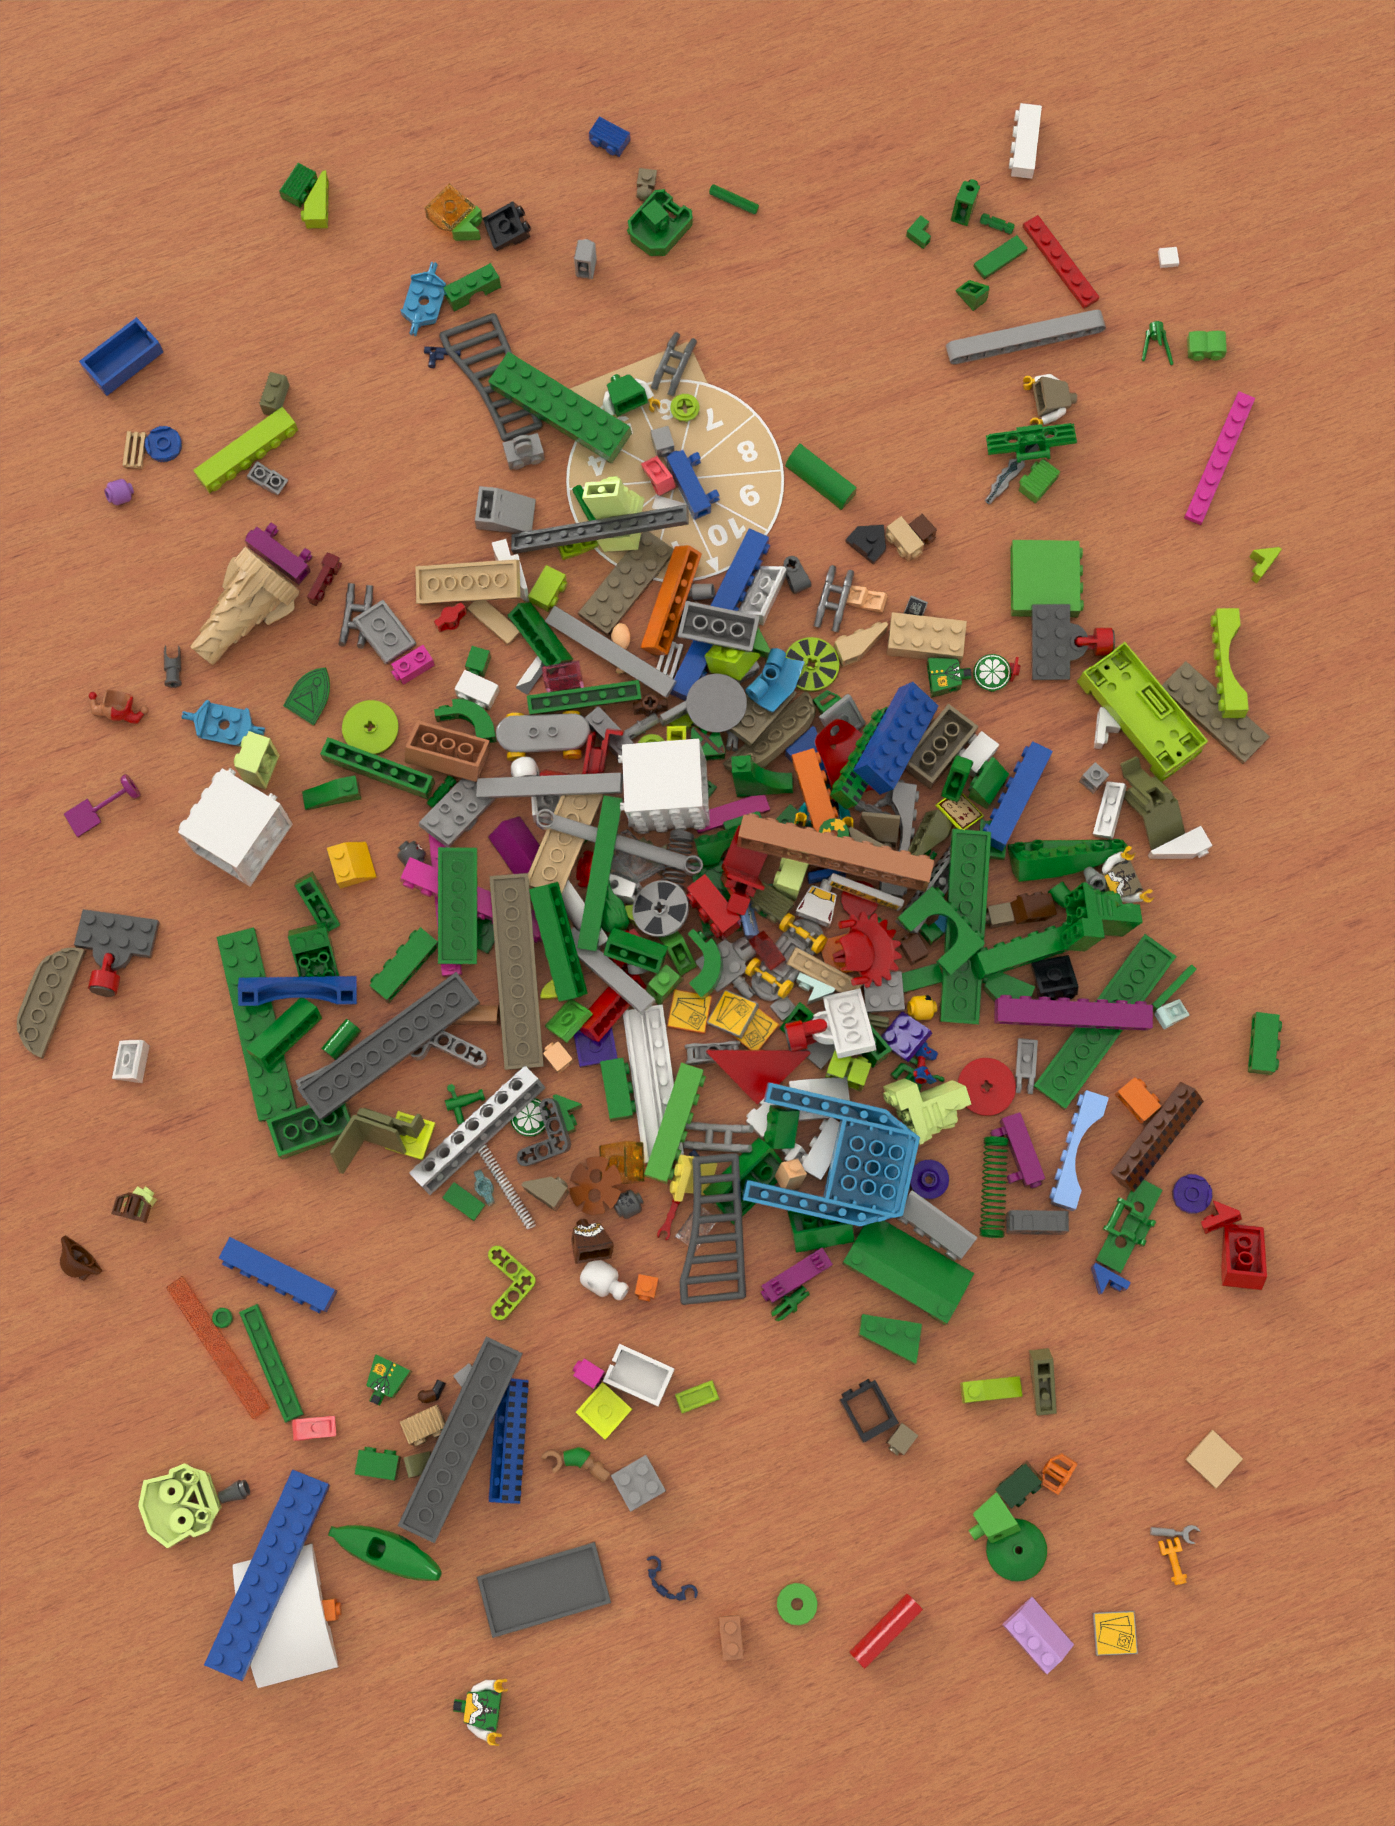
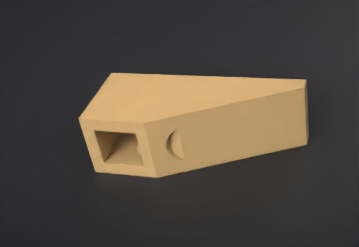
[834,622,888,667]

